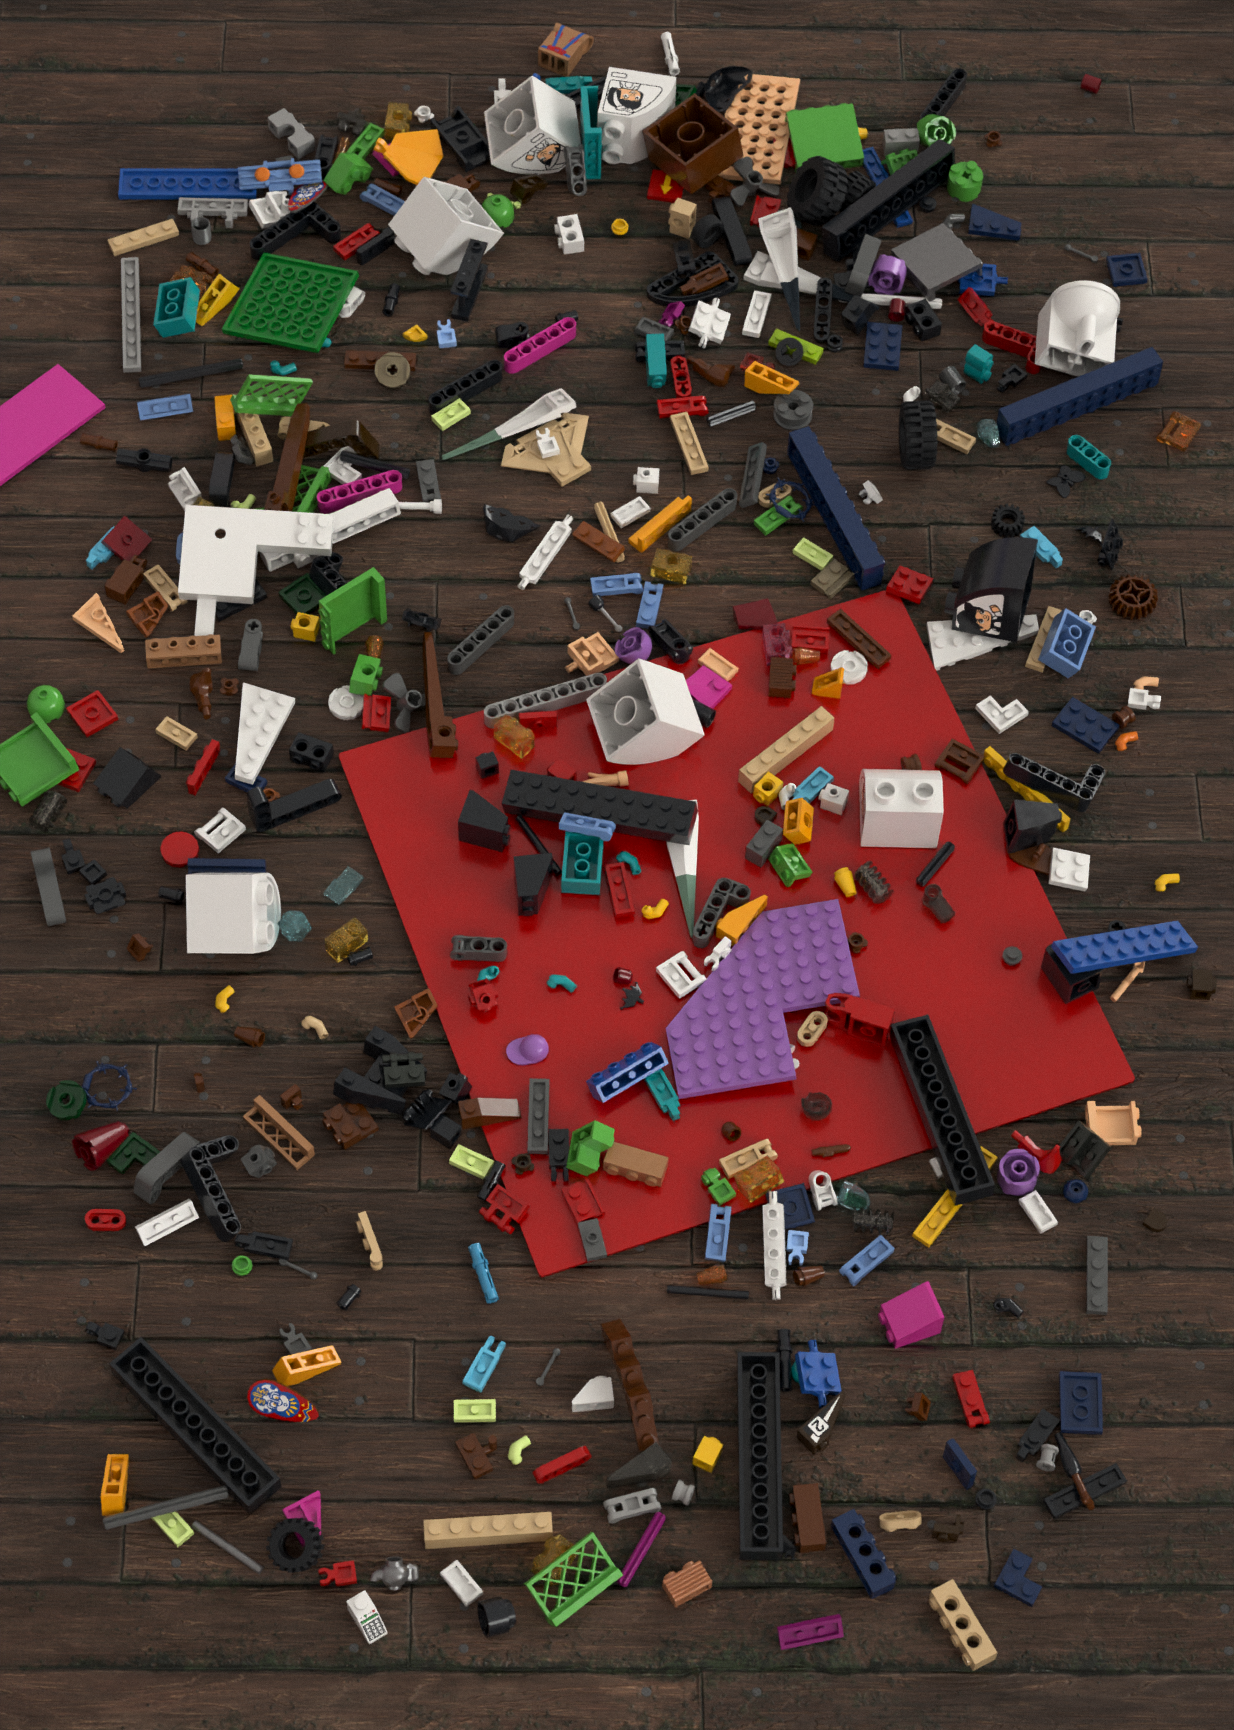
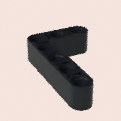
[250,202,341,260]
[1003,753,1105,812]
[246,779,342,832]
[181,1135,241,1242]

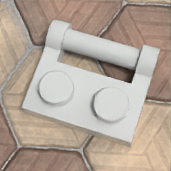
[194,807,246,854]
[656,951,707,999]

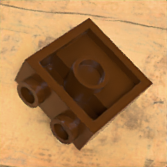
[322,1102,379,1150]

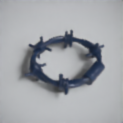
[765,477,816,522]
[82,1061,137,1111]

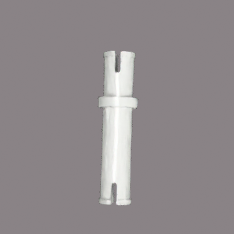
[661,32,680,76]

